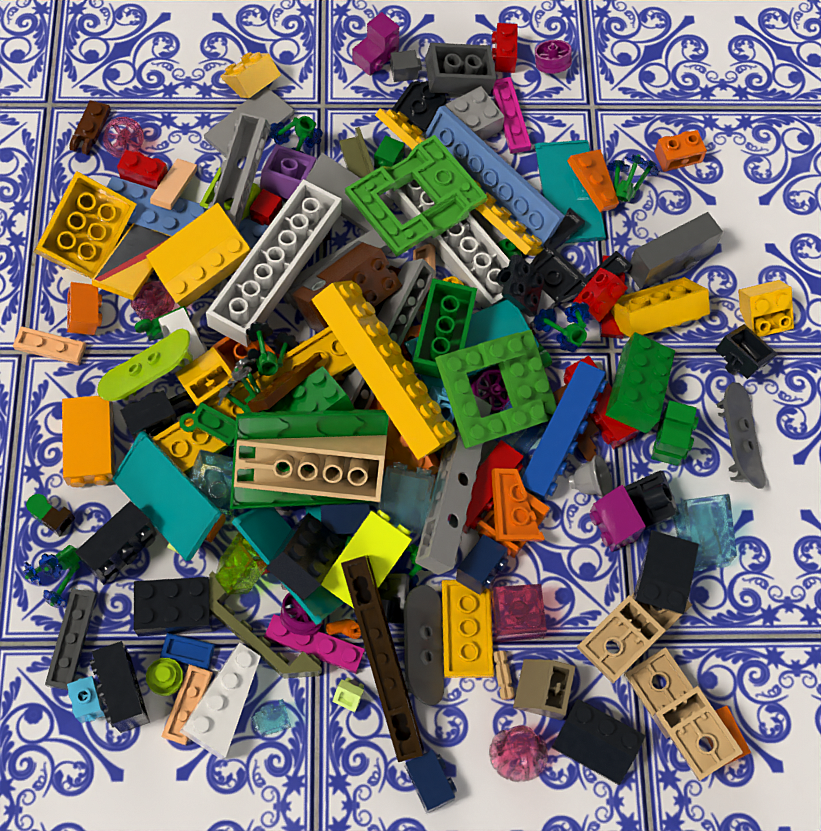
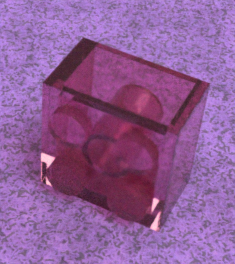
[491,584,547,642]

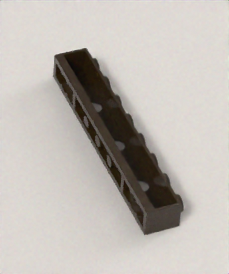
[341,555,424,762]

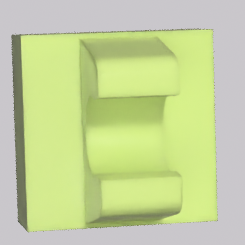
[332,677,364,712]

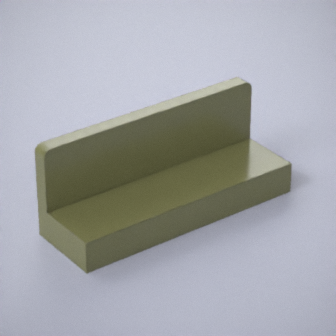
[339,127,374,178]

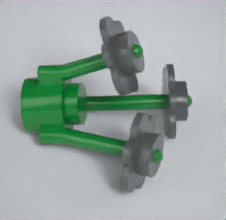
[218,357,261,413]

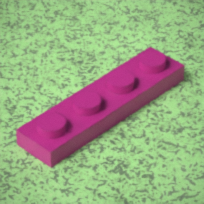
[492,77,531,154]
[264,614,365,674]

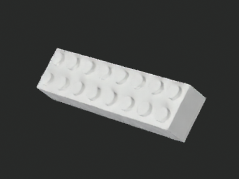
[206,179,342,347]
[386,179,510,309]

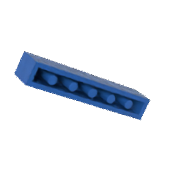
[521,361,608,501]

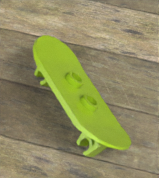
[97,328,193,401]

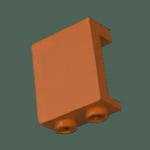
[476,491,550,558]

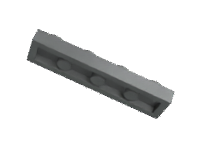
[45,588,97,691]

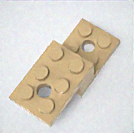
[577,593,692,684]
[624,647,743,781]

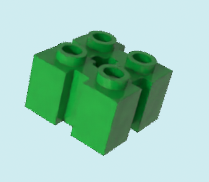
[651,400,699,466]

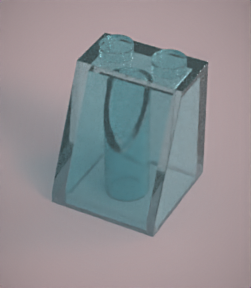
[377,462,436,534]
[673,494,737,571]

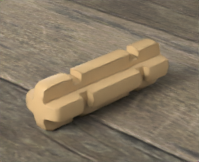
[493,651,514,700]

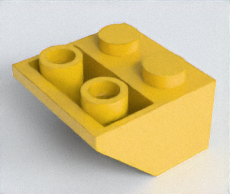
[220,52,281,98]
[738,280,794,337]
[175,347,239,407]

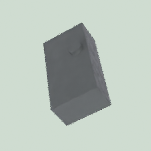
[627,212,723,290]

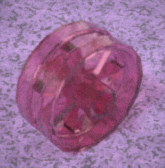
[103,117,144,159]
[131,281,175,320]

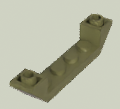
[209,571,322,679]

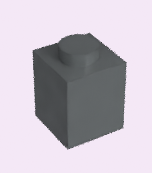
[390,50,422,82]

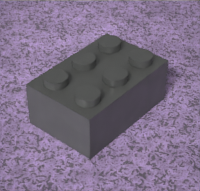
[425,42,496,95]

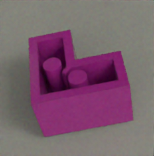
[352,12,400,76]

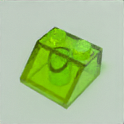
[215,532,267,595]

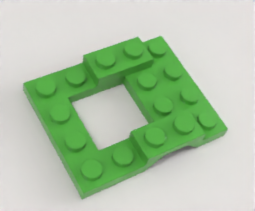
[345,135,487,257]
[435,330,557,449]

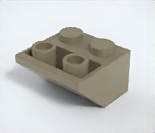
[513,659,576,721]

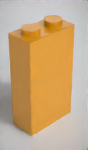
[62,396,115,487]

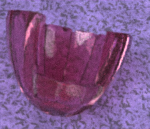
[489,725,548,782]

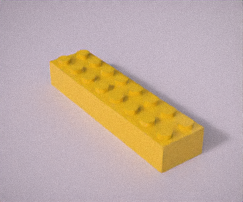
[311,280,457,460]

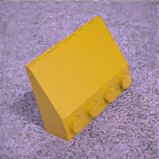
[33,171,137,279]
[146,202,252,308]

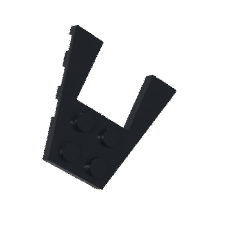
[530,208,632,308]

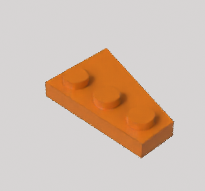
[567,149,619,212]
[491,468,545,542]

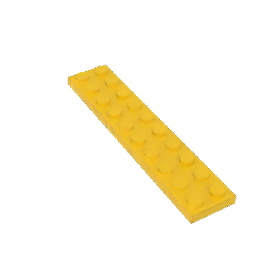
[375,108,543,256]
[152,327,355,474]

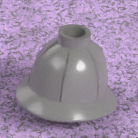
[569,455,613,497]

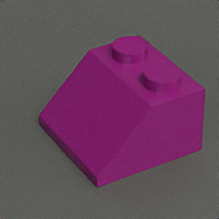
[589,485,646,552]

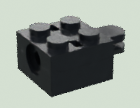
[120,390,196,441]

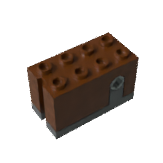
[288,241,402,333]

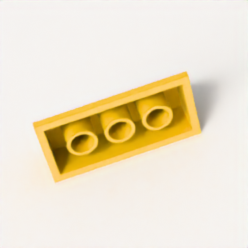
[610,277,710,337]

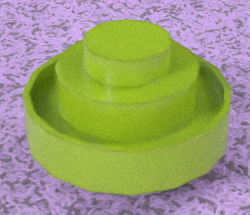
[146,658,184,696]

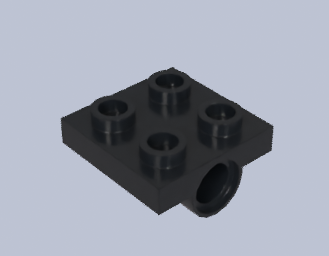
[496,254,545,317]
[624,470,680,531]
[378,573,410,624]

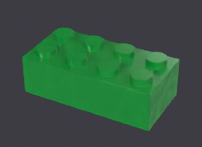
[412,278,477,379]
[605,332,675,434]
[262,366,355,413]

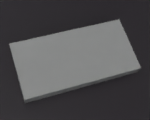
[204,86,294,160]
[305,153,394,233]

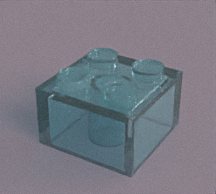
[188,449,234,516]

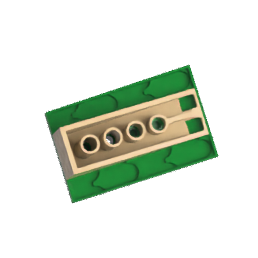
[230,409,389,509]

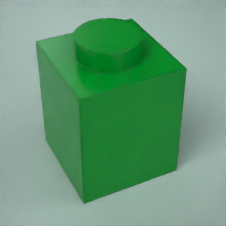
[374,135,405,169]

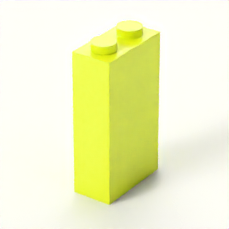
[321,509,413,608]

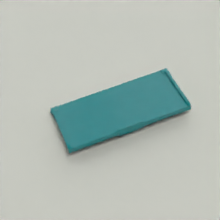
[534,140,606,244]
[404,300,539,394]
[112,431,222,561]
[232,507,345,625]

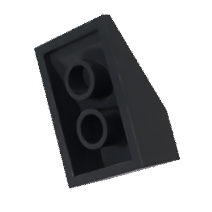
[633,530,699,615]

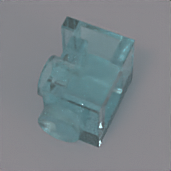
[251,699,291,737]

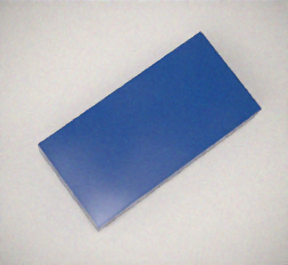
[160,633,216,670]

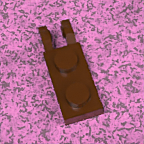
[69,100,111,155]

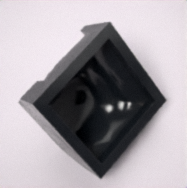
[715,324,778,379]

